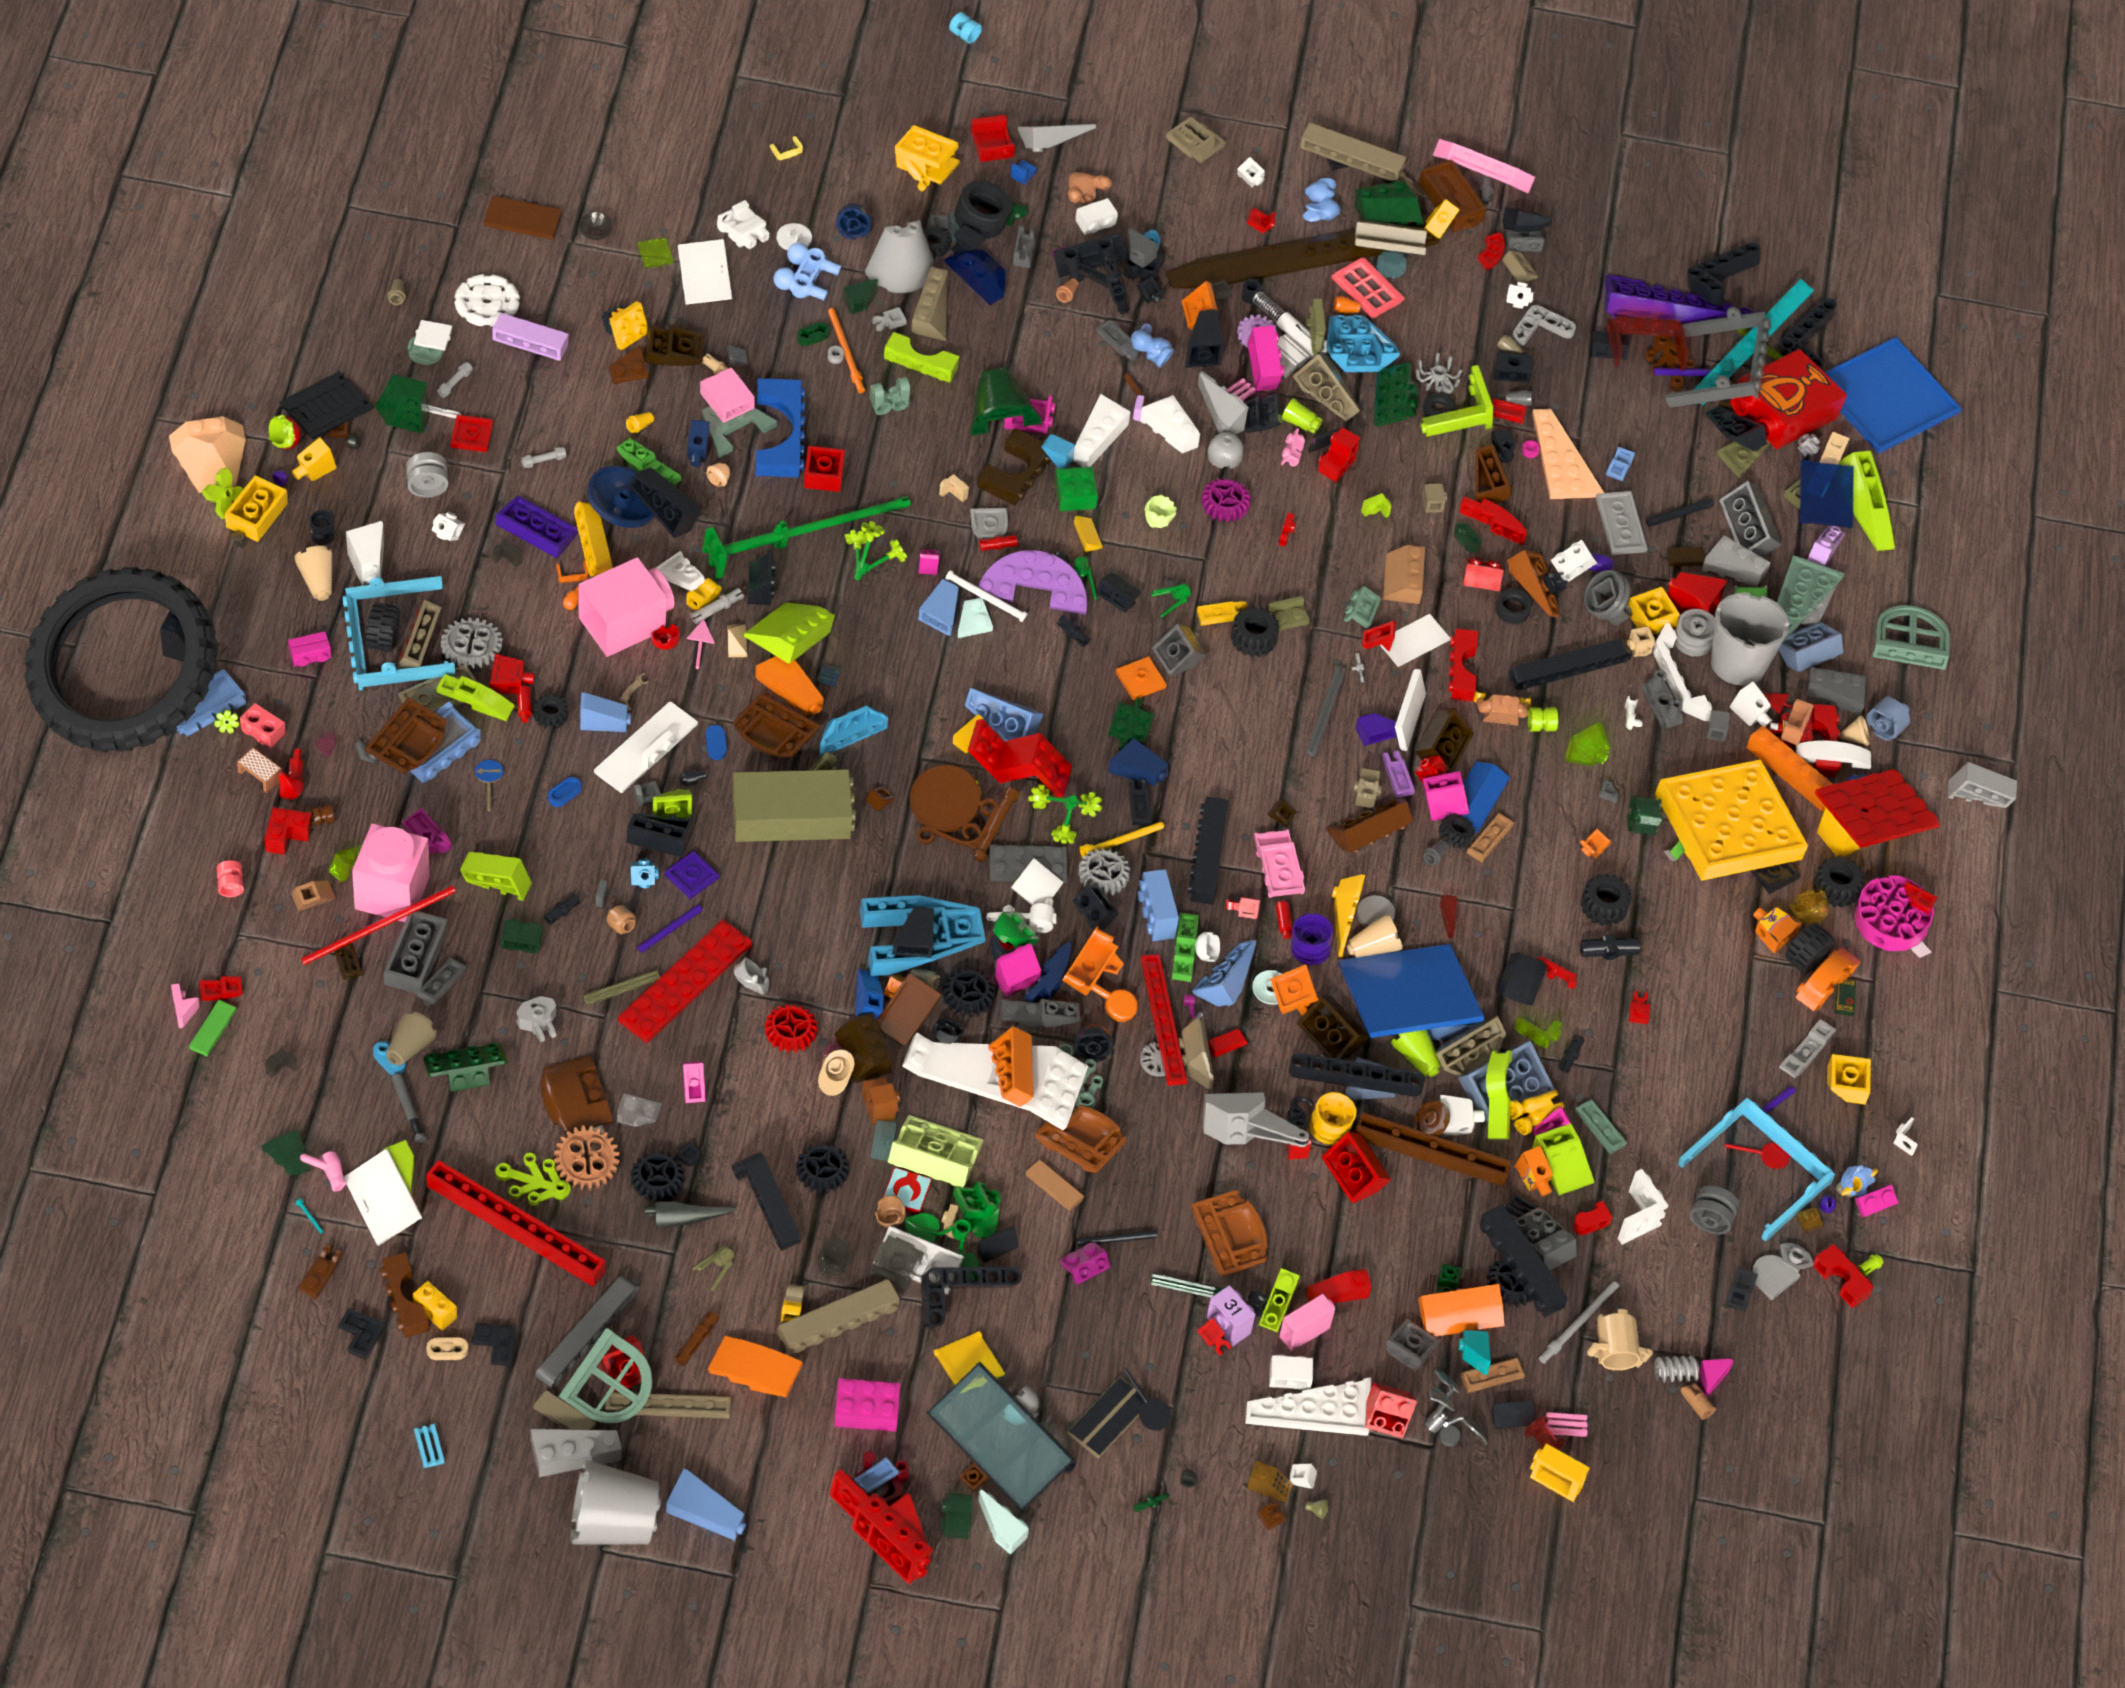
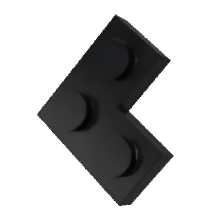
[339,1308,385,1360]
[473,1323,516,1367]

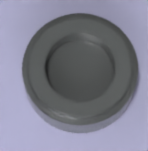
[1439,1425,1460,1447]

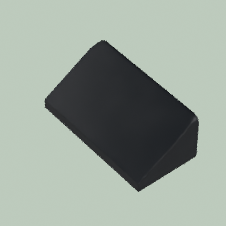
[977,1226,1019,1263]
[1491,1400,1535,1429]

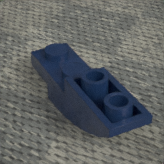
[1025,941,1071,1003]

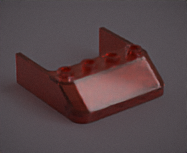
[1607,316,1689,371]

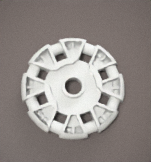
[455,274,520,327]

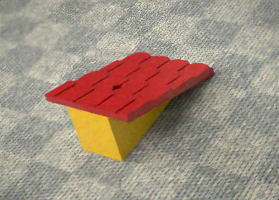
[1814,769,1941,858]

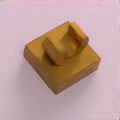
[1796,1207,1823,1232]

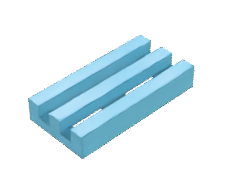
[414,1424,444,1468]

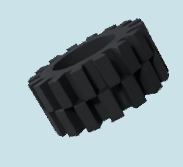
[923,225,950,259]
[534,693,568,729]
[1438,813,1475,849]

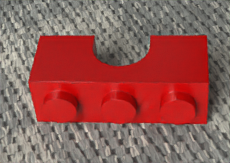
[1813,1244,1874,1309]

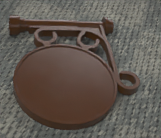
[910,765,1020,862]

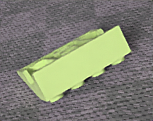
[888,1115,984,1187]

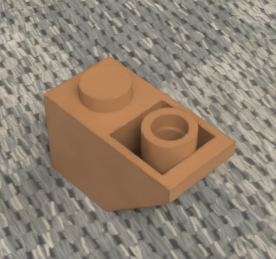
[292,881,335,912]

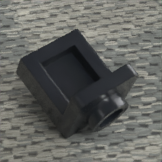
[1136,276,1167,304]

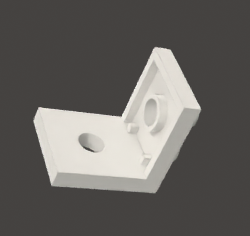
[1618,1169,1668,1244]

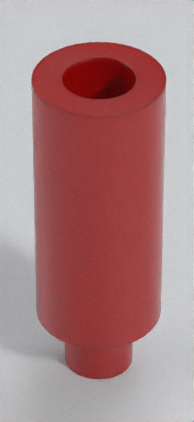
[517,686,532,723]
[1275,901,1293,939]

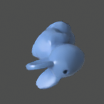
[1303,178,1341,222]
[1131,323,1174,368]

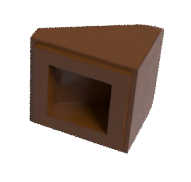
[866,786,896,811]

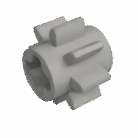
[1797,434,1820,456]

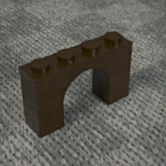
[977,428,1052,506]

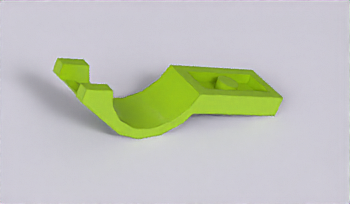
[1486,1051,1512,1139]

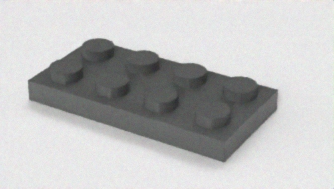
[989,845,1067,883]

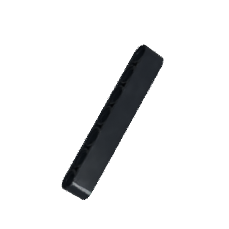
[1508,639,1632,690]
[1288,1053,1425,1097]

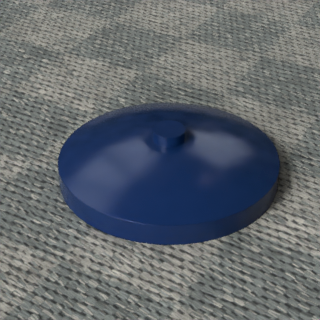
[587,466,655,528]

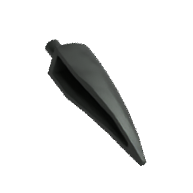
[644,1202,736,1228]

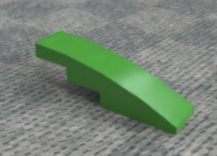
[1172,913,1199,982]

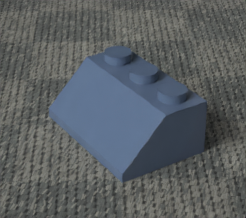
[1779,622,1843,672]

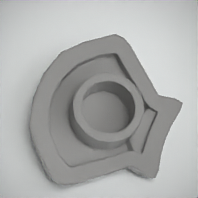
[1780,1243,1814,1272]

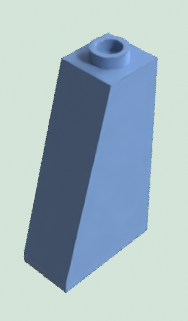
[666,1469,746,1540]

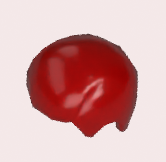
[651,624,680,650]

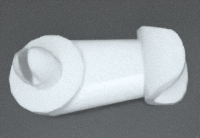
[1625,696,1643,730]

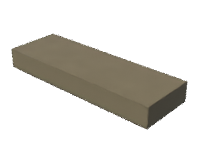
[533,1390,596,1430]

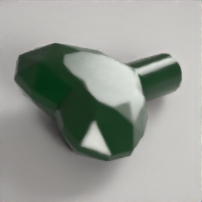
[1006,201,1029,226]

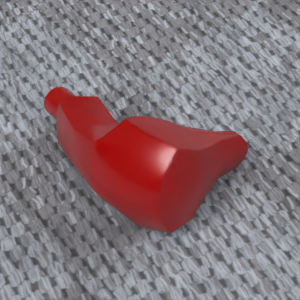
[278,749,304,800]

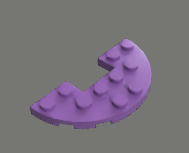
[976,550,1087,615]

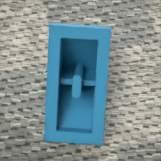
[1041,434,1075,469]

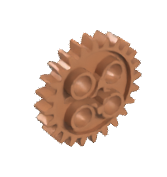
[554,1125,619,1190]

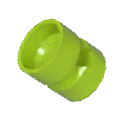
[1528,707,1558,732]

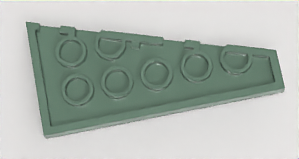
[1777,555,1845,642]

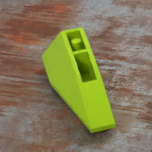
[1834,451,1895,551]

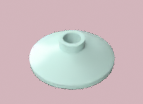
[1252,970,1282,1005]

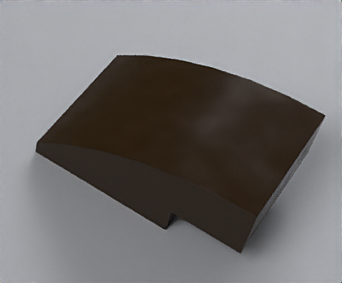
[644,325,705,366]

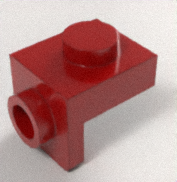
[1246,207,1276,234]

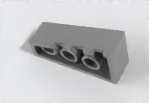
[531,1429,622,1477]

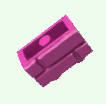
[288,632,331,666]

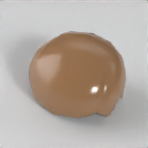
[875,1195,906,1228]

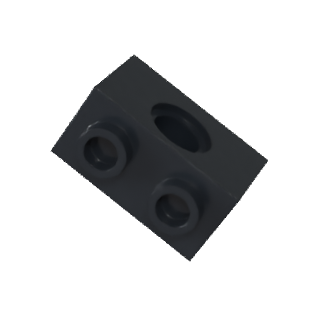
[1494,352,1532,383]

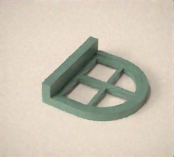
[1872,605,1950,670]
[559,1328,652,1423]

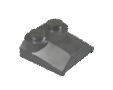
[1386,1318,1441,1369]

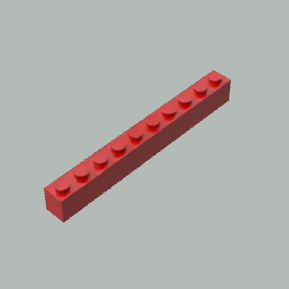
[426,1160,606,1287]

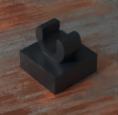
[1543,572,1568,594]

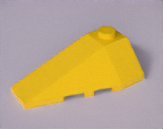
[1332,874,1365,958]

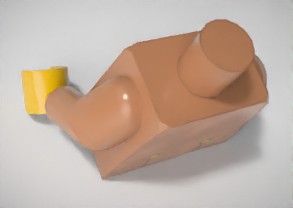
[1473,691,1531,726]

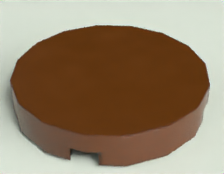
[1414,1100,1450,1137]

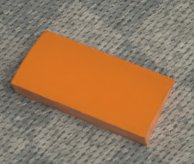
[1418,1284,1504,1337]

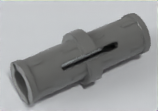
[1479,174,1493,207]

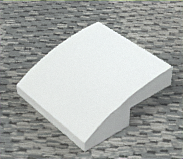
[1011,858,1063,906]

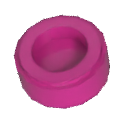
[1521,440,1540,458]

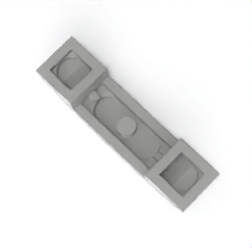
[1779,1019,1836,1078]

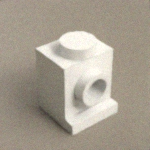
[1238,157,1265,187]

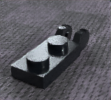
[1128,779,1152,826]

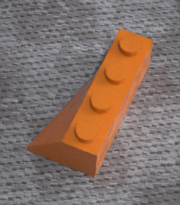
[988,1026,1034,1107]

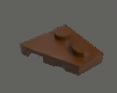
[609,347,649,384]

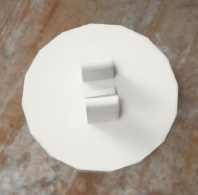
[777,223,812,251]

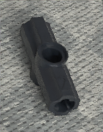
[1580,935,1640,960]

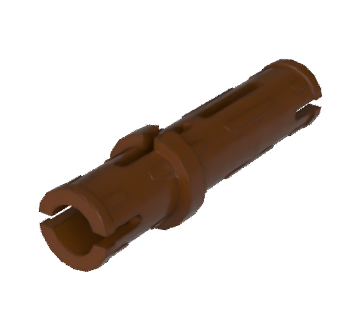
[674,1311,720,1366]

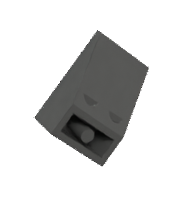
[1514,1207,1577,1271]

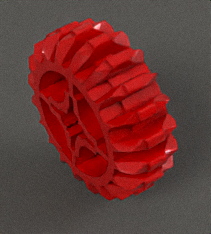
[764,1003,818,1054]

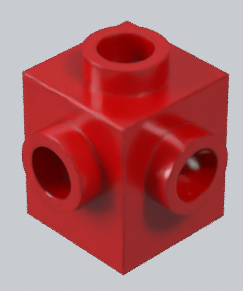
[1415,755,1449,783]

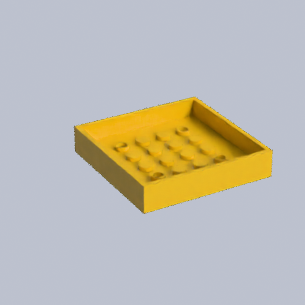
[1655,759,1808,881]

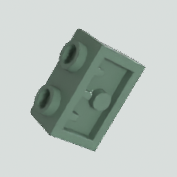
[1344,586,1381,628]

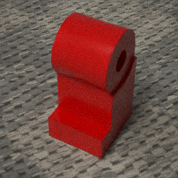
[1573,1201,1612,1235]

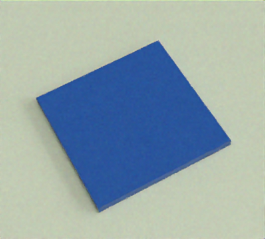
[1824,337,1962,454]
[1338,944,1484,1038]

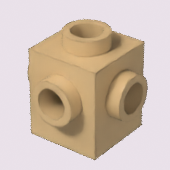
[1627,626,1655,657]

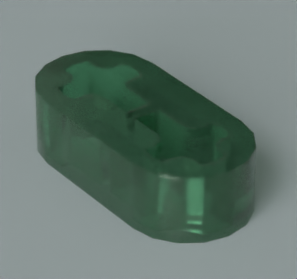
[1453,522,1482,553]

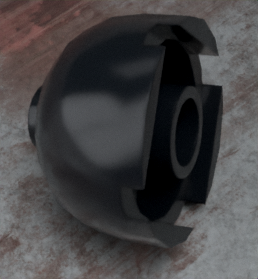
[1073,1024,1113,1063]

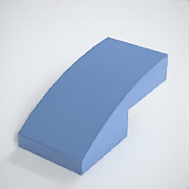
[1606,447,1635,481]

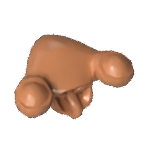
[1068,172,1112,205]

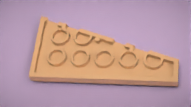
[1532,409,1604,499]

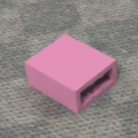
[700,368,755,423]
[1279,1294,1335,1352]

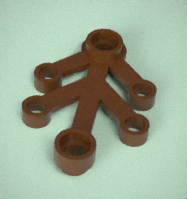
[1645,334,1695,392]

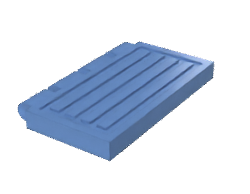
[177,669,246,737]

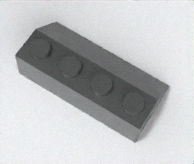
[1719,481,1782,555]

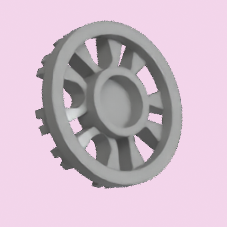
[1140,1042,1165,1076]

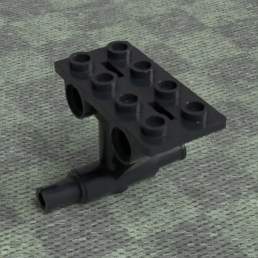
[1052,233,1129,314]

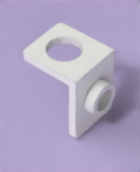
[1894,1117,1918,1156]

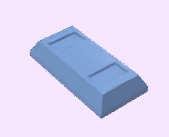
[854,1457,899,1494]

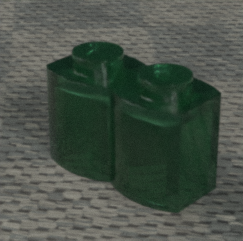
[500,919,543,954]
[940,1493,973,1539]

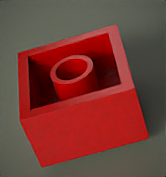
[804,446,845,492]

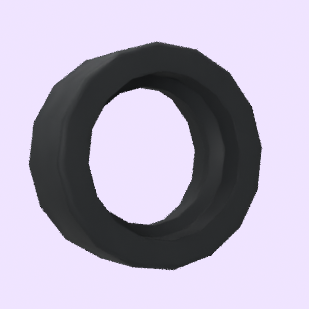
[1496,588,1532,624]

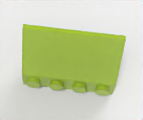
[744,602,835,664]

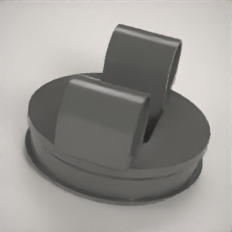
[1584,570,1632,626]

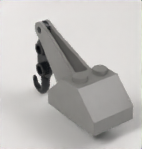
[1202,1093,1314,1147]

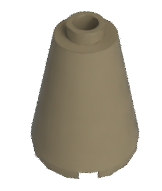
[386,1011,437,1065]

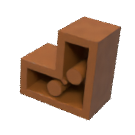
[862,1077,900,1125]

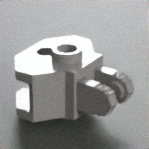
[516,996,556,1042]

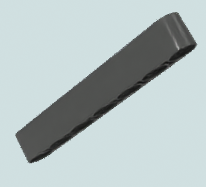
[535,1275,639,1389]

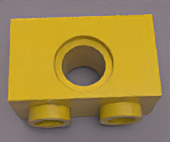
[413,1281,457,1331]

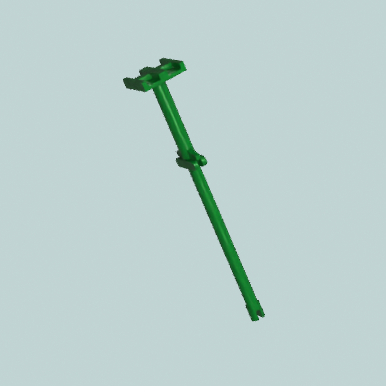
[702,496,911,579]

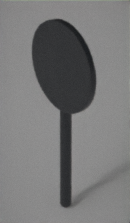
[1123,1368,1171,1431]

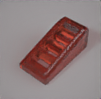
[1440,895,1457,938]

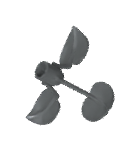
[1424,1367,1487,1446]

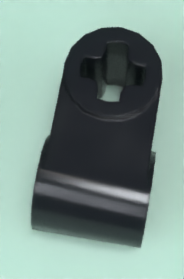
[1491,428,1516,463]

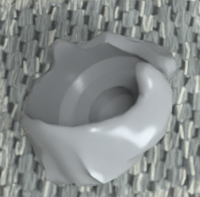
[734,957,770,995]

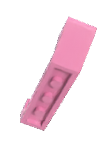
[1433,139,1535,194]

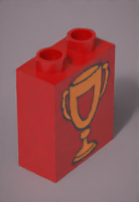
[1730,349,1847,449]

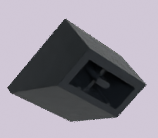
[747,553,776,605]

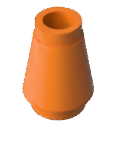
[1333,296,1360,313]

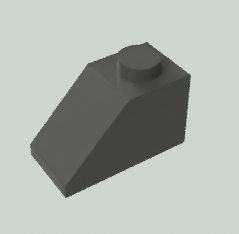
[1127,228,1158,268]

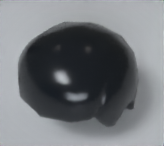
[933,1017,965,1044]

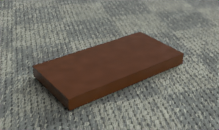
[483,196,562,240]

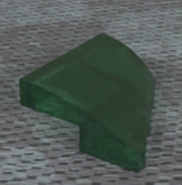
[261,1130,311,1176]

